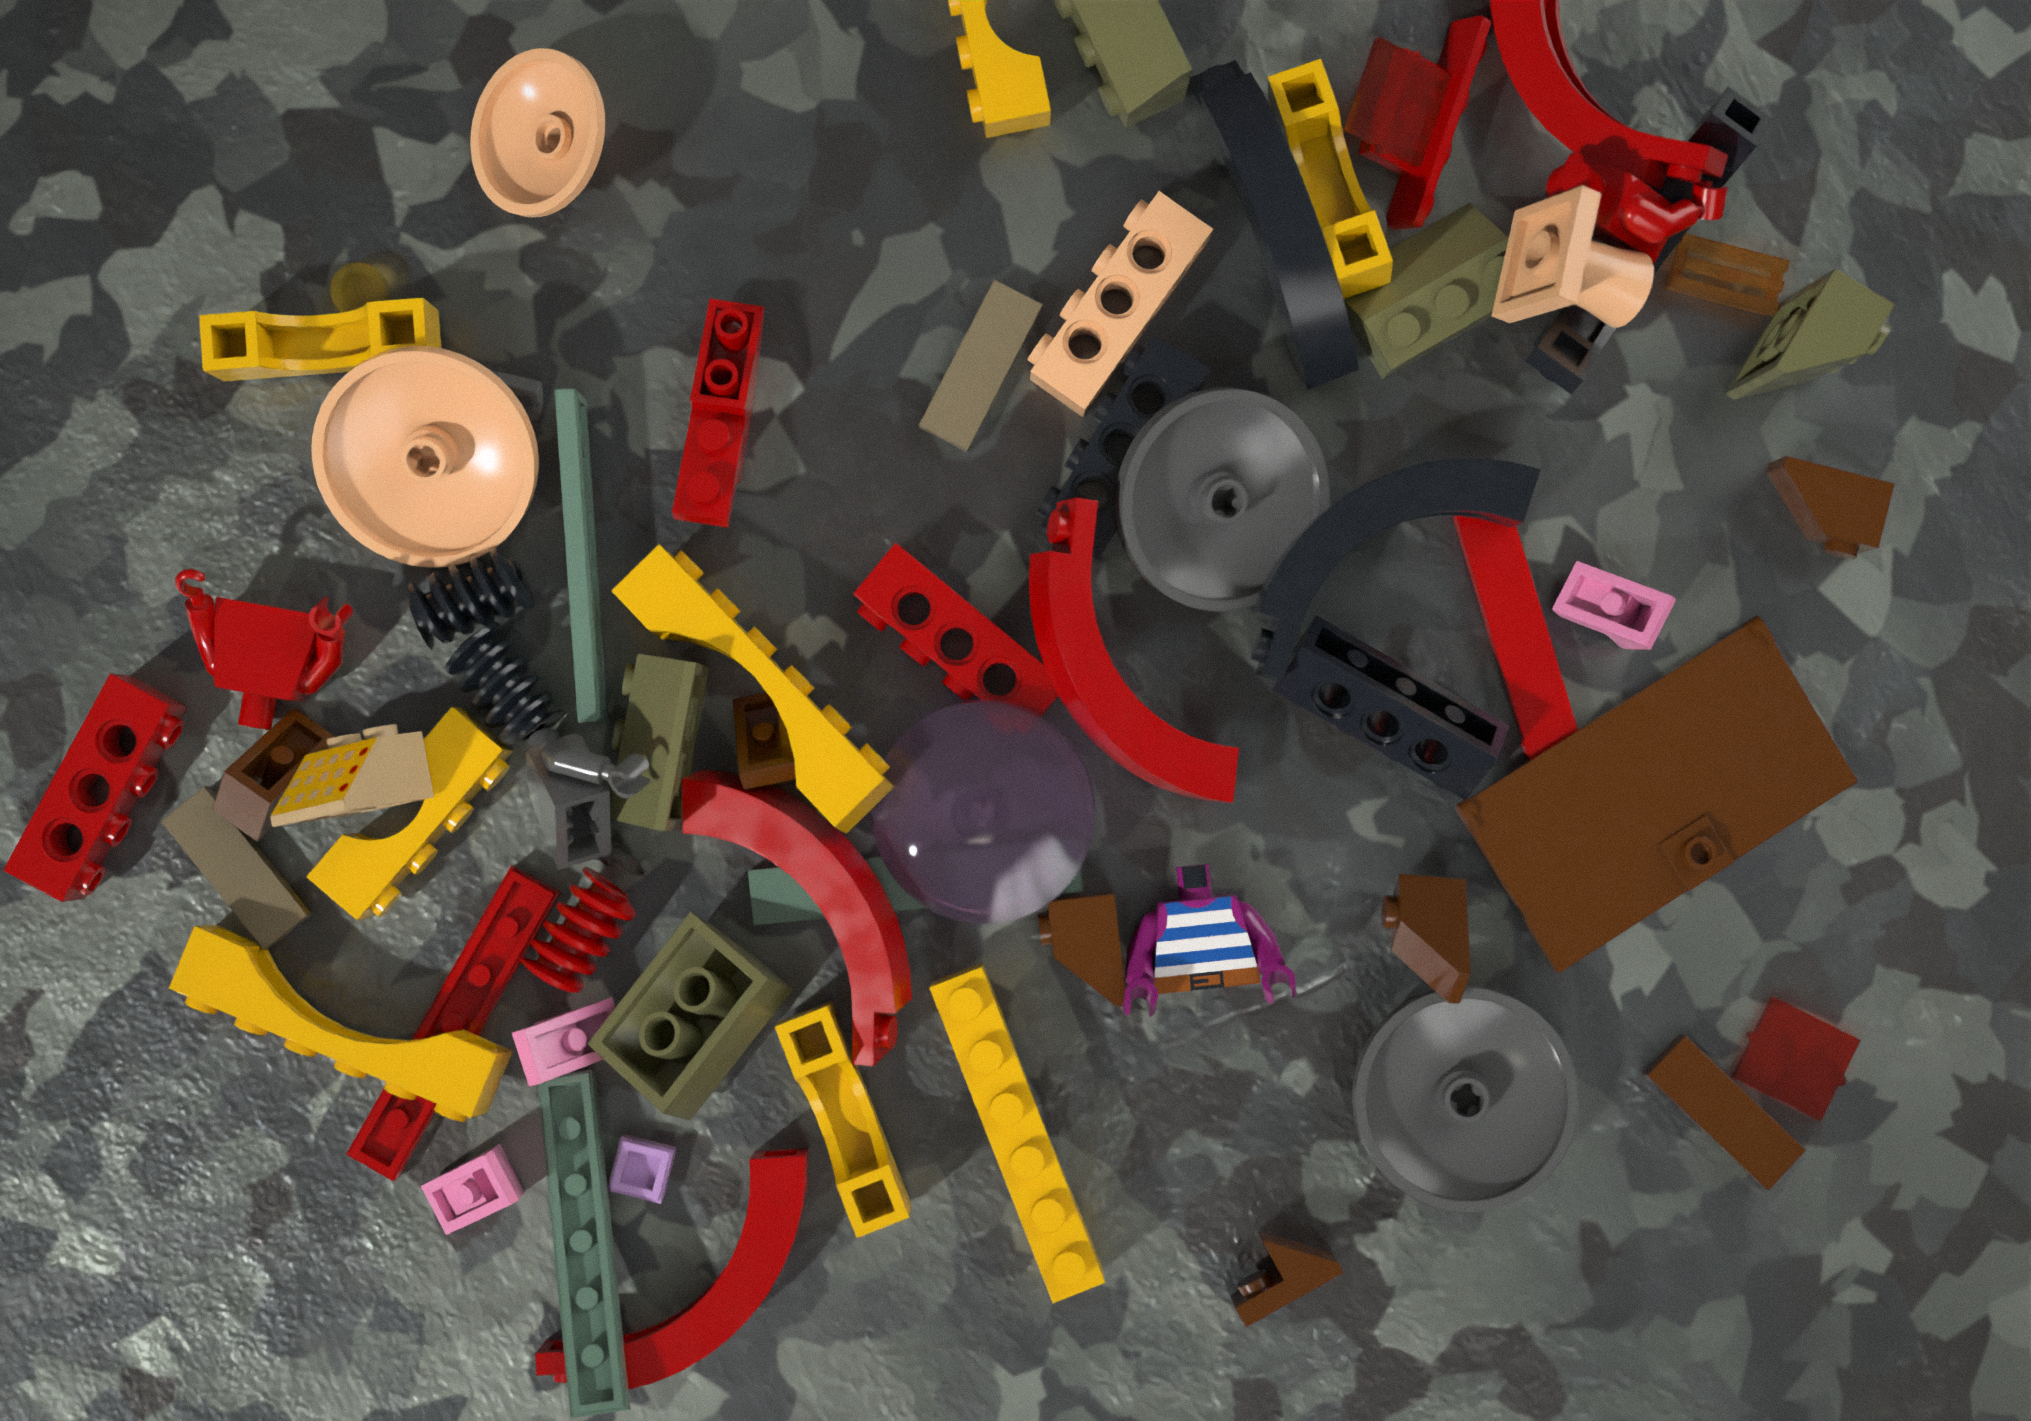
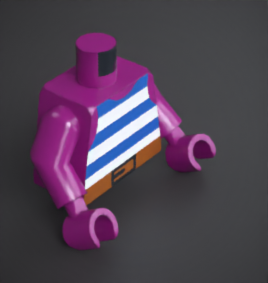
[1122,863,1297,1017]

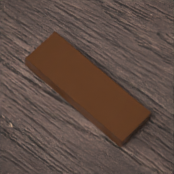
[1643,1033,1806,1191]

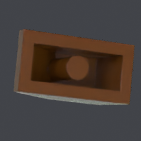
[1767,456,1895,559]
[212,708,335,842]
[1381,874,1471,1004]
[1038,891,1125,1007]

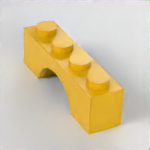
[947,0,1051,138]
[1268,59,1393,299]
[199,298,441,382]
[306,707,514,920]
[775,1000,912,1238]

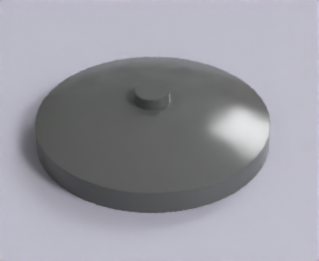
[1115,387,1330,612]
[1352,986,1579,1213]

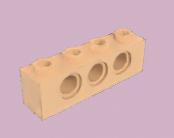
[1028,191,1213,417]

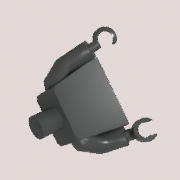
[526,728,652,876]

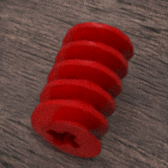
[519,866,637,993]

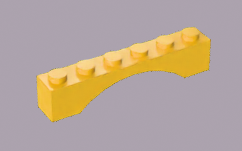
[611,544,894,834]
[169,925,513,1122]
[929,962,1105,1303]

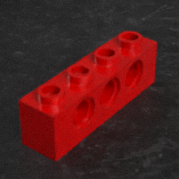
[853,543,1058,738]
[3,673,188,902]

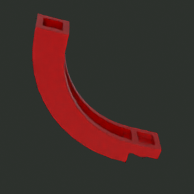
[1490,0,1728,189]
[1029,498,1239,803]
[682,769,912,1066]
[535,1148,810,1390]

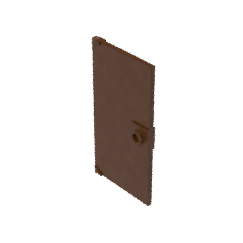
[1455,616,1858,973]

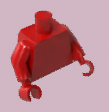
[1545,152,1728,263]
[175,569,353,730]

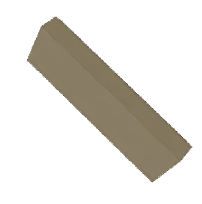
[919,279,1043,453]
[161,786,312,950]

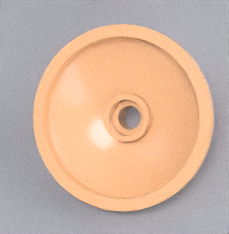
[470,48,605,217]

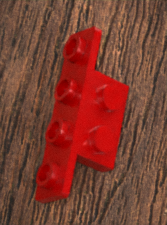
[1358,15,1491,230]

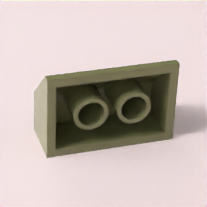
[1053,0,1192,128]
[1343,203,1509,380]
[1726,268,1895,400]
[606,654,710,832]
[587,912,793,1120]

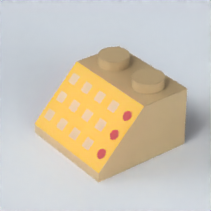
[270,724,434,827]

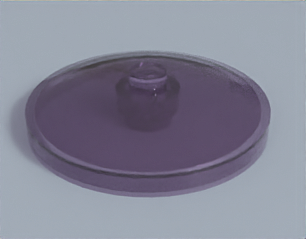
[871,700,1096,924]

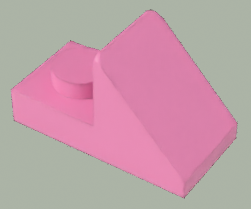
[1552,561,1676,650]
[512,997,615,1086]
[421,1144,525,1235]

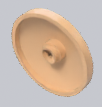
[311,346,539,568]

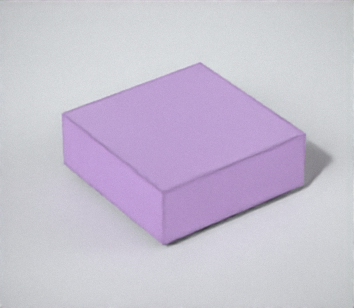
[608,1134,677,1204]

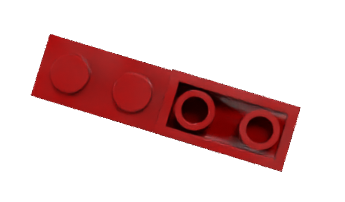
[672,298,765,528]

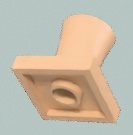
[1491,186,1654,328]

